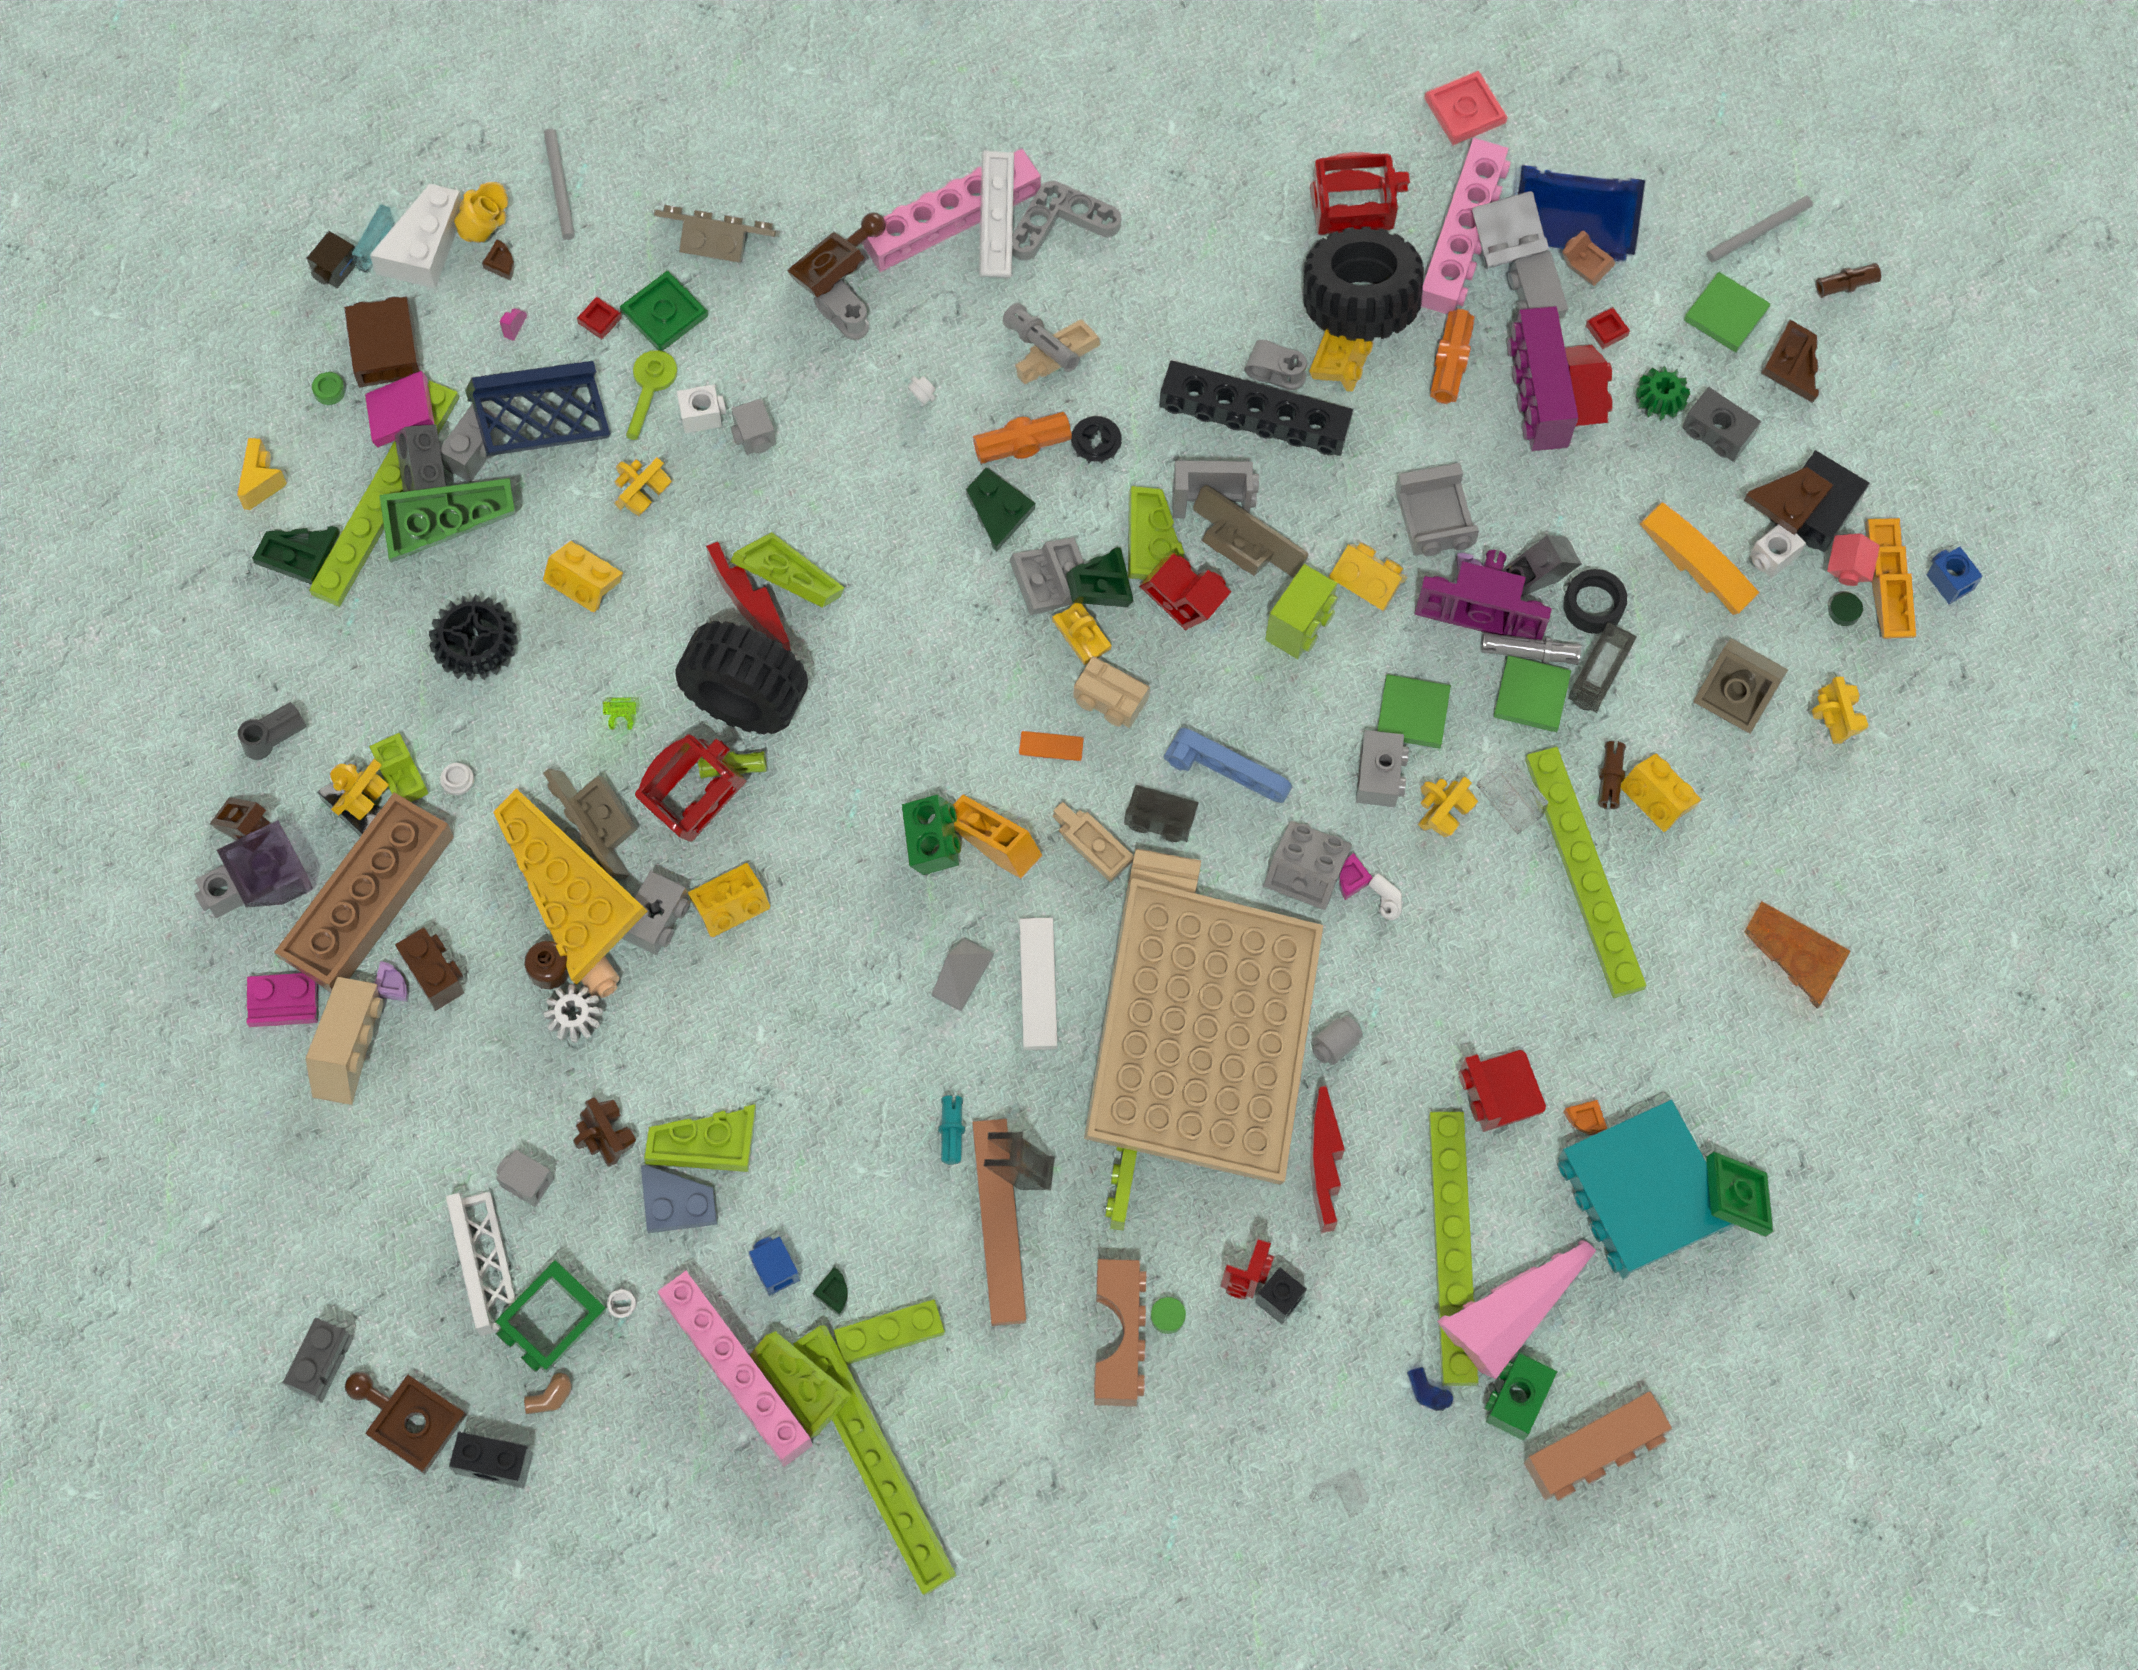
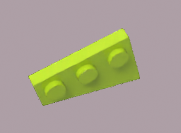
[1128,486,1184,580]
[730,532,845,608]
[644,1104,756,1172]
[749,1331,853,1438]

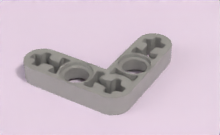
[1012,181,1121,261]

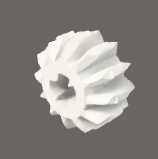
[544,984,603,1043]

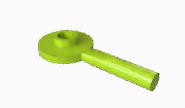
[626,350,677,440]

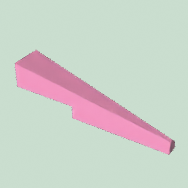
[1437,1240,1596,1379]

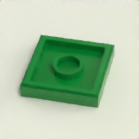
[619,270,708,351]
[1706,1151,1773,1237]

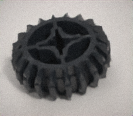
[429,594,518,682]

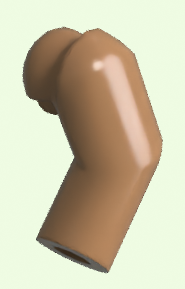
[524,1373,572,1414]

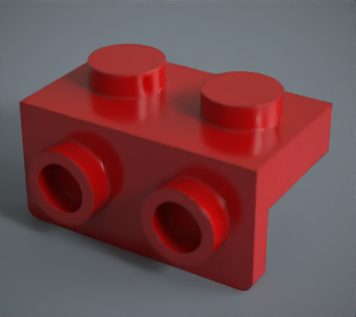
[1220,1239,1274,1299]

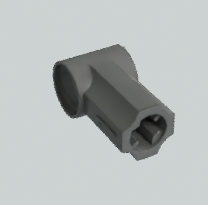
[238,702,306,760]

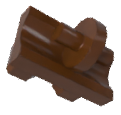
[573,1097,636,1167]

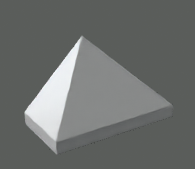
[932,938,994,1011]

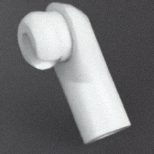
[1368,873,1402,920]

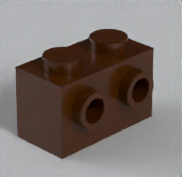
[395,927,464,1011]

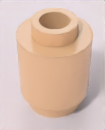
[581,956,620,998]

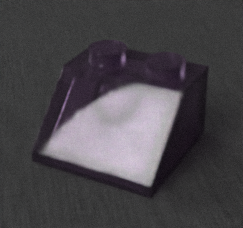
[216,820,313,908]

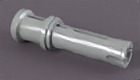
[1002,303,1080,372]

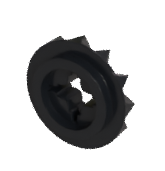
[1071,416,1122,464]

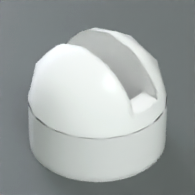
[607,1289,636,1318]

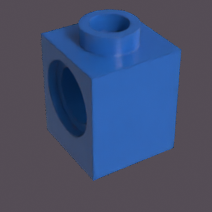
[1926,546,1983,604]
[748,1236,800,1296]

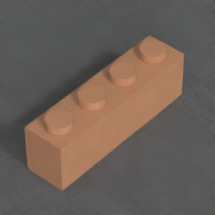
[1524,1391,1673,1501]

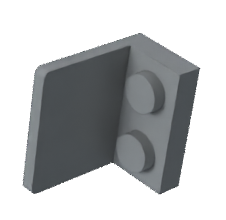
[1472,192,1549,269]
[1263,821,1352,911]

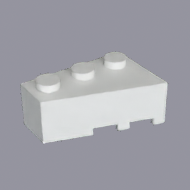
[370,184,462,289]

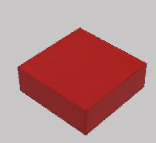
[577,296,622,340]
[1586,307,1630,349]

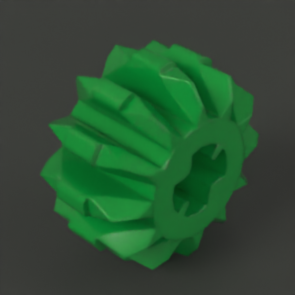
[1635,365,1690,421]

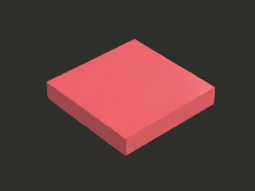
[1424,70,1508,145]

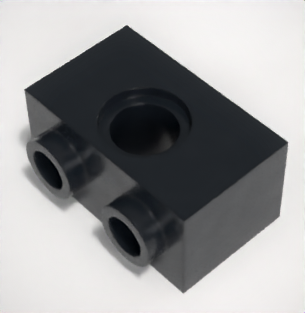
[449,1431,533,1489]

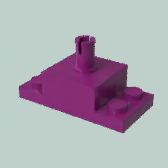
[1414,550,1552,640]

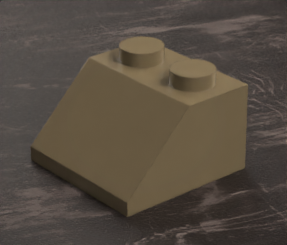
[1693,638,1788,734]

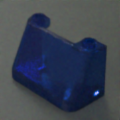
[1515,165,1646,262]

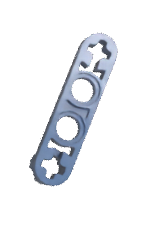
[1164,728,1292,803]

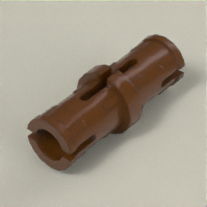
[1815,263,1882,298]
[1598,741,1626,809]

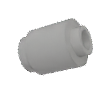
[1312,1016,1363,1065]

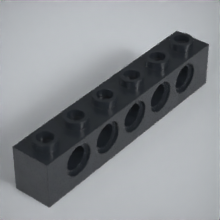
[1159,360,1354,456]

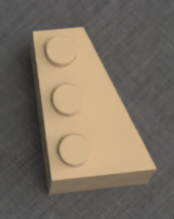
[305,977,383,1105]

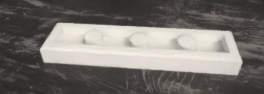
[979,151,1014,279]
[1020,918,1057,1050]

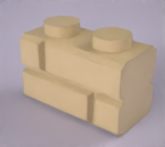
[1073,656,1150,728]
[1129,849,1201,893]

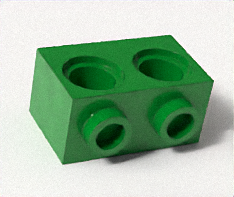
[902,794,961,875]

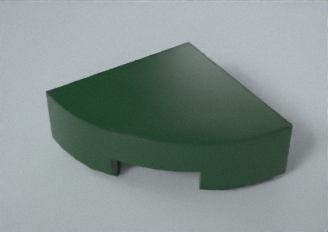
[813,1266,848,1317]

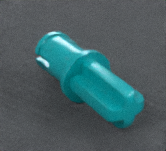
[938,1095,965,1165]

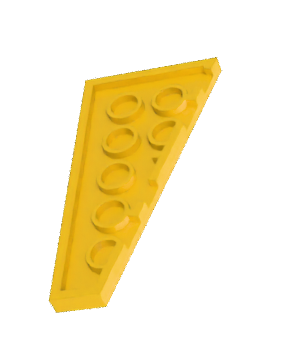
[493,788,648,985]

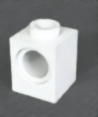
[677,384,726,434]
[1750,524,1806,578]

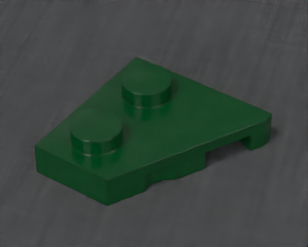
[966,467,1036,552]
[252,526,340,585]
[1066,547,1133,607]

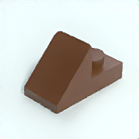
[209,797,271,849]

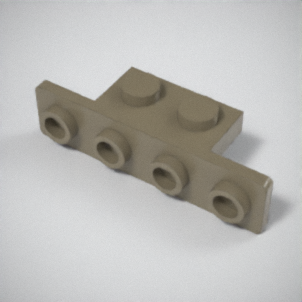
[654,205,780,263]
[1193,485,1309,578]
[543,768,637,879]

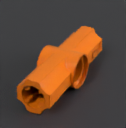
[1430,309,1475,404]
[973,412,1072,464]

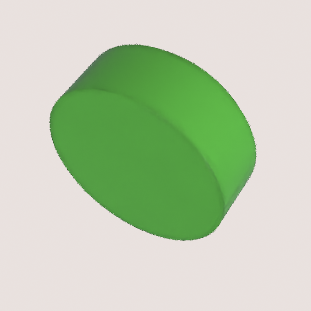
[312,372,345,405]
[1150,1297,1186,1334]

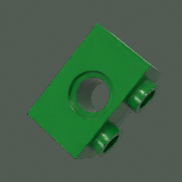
[1484,1353,1558,1441]

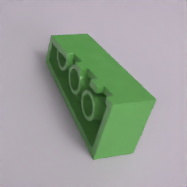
[379,478,515,563]

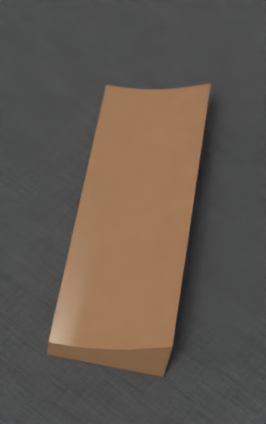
[274,793,454,993]

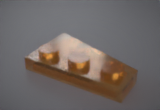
[1744,901,1851,1009]

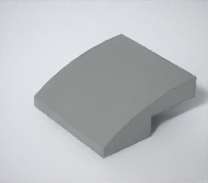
[1009,537,1084,615]

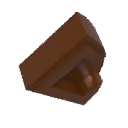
[482,239,514,281]

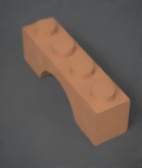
[1094,1259,1146,1406]

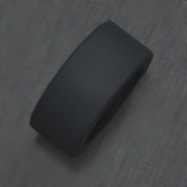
[1563,569,1627,634]

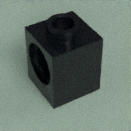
[1255,1267,1307,1324]

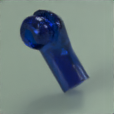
[1407,1367,1453,1411]

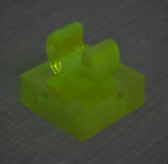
[603,697,639,730]

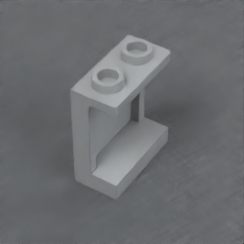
[1172,461,1259,518]
[1395,463,1479,556]

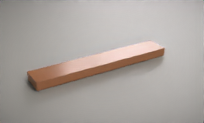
[972,1119,1026,1326]

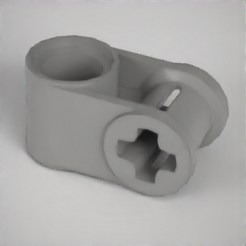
[813,280,869,340]
[1244,340,1307,391]

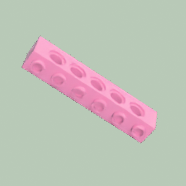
[1421,138,1511,315]
[862,149,1041,272]
[657,1271,813,1467]

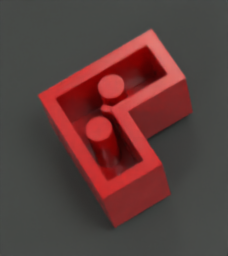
[1565,344,1613,426]
[1139,553,1232,630]

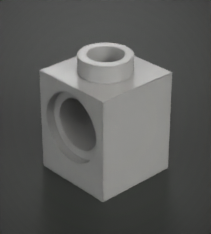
[194,861,253,918]
[496,1149,554,1207]

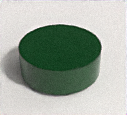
[1828,592,1863,626]

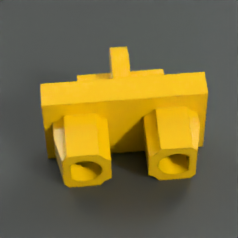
[614,457,672,517]
[1052,603,1112,665]
[1811,677,1868,744]
[330,759,389,820]
[1418,776,1478,838]

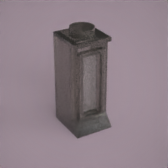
[1568,622,1637,713]
[984,1132,1055,1190]

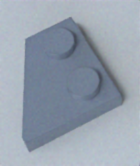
[641,1165,717,1233]

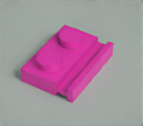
[247,973,318,1027]

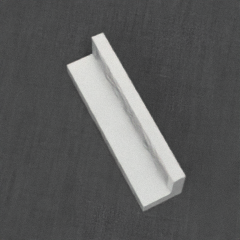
[446,1192,522,1336]

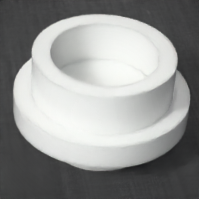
[907,376,936,405]
[440,763,474,795]

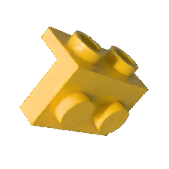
[543,541,623,613]
[1329,542,1408,611]
[1621,753,1702,832]

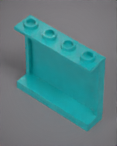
[1557,1099,1735,1280]

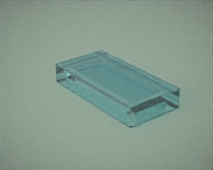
[352,204,395,273]

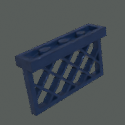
[465,361,611,456]

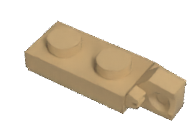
[1015,319,1100,384]
[1052,802,1134,883]

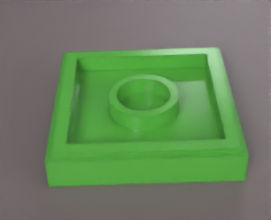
[1684,272,1771,353]
[1493,655,1572,733]
[1377,674,1451,749]

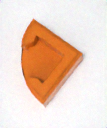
[1563,1100,1607,1135]

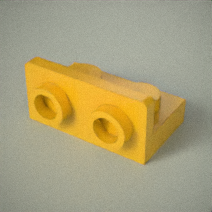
[1309,329,1373,392]
[687,863,770,937]

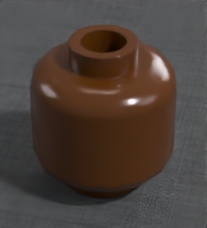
[524,941,569,990]

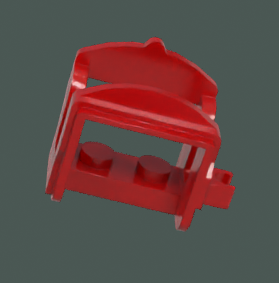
[1310,152,1410,236]
[635,734,747,842]

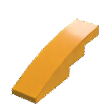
[1639,502,1760,615]
[1865,518,1916,639]

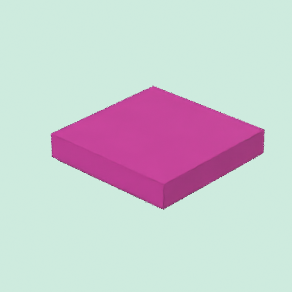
[365,371,434,447]

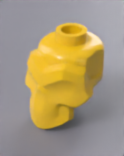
[454,182,508,243]

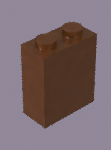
[344,296,421,388]

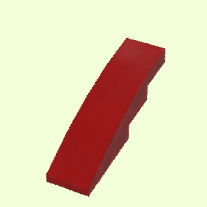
[706,542,791,651]
[1310,1086,1345,1234]

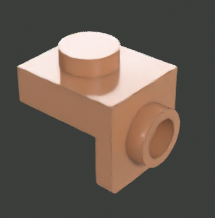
[1562,231,1615,286]

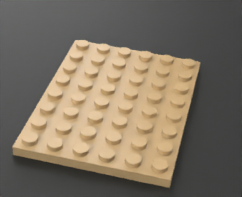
[1084,878,1323,1185]

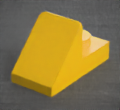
[237,438,287,510]

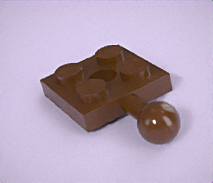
[786,212,886,298]
[345,1372,467,1474]

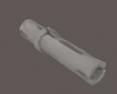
[1481,632,1581,665]

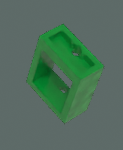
[495,1260,606,1373]

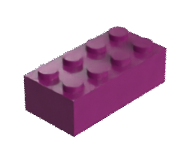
[1507,306,1578,451]

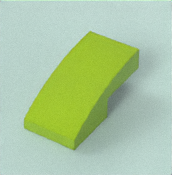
[369,733,429,802]

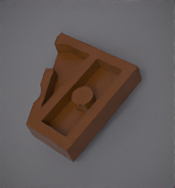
[1760,319,1819,403]
[1744,467,1833,535]

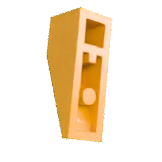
[953,794,1043,879]

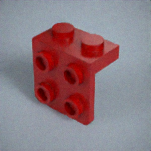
[1458,1050,1546,1132]

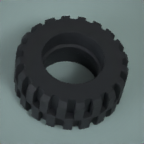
[1303,227,1424,342]
[675,621,808,735]

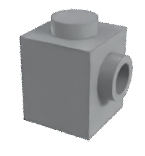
[731,399,776,455]

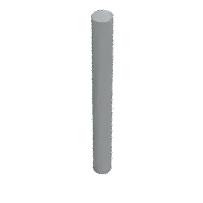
[544,129,575,240]
[1706,196,1813,263]

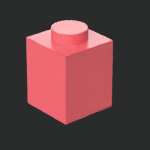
[1827,533,1880,586]

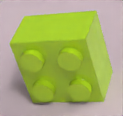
[1265,564,1338,659]

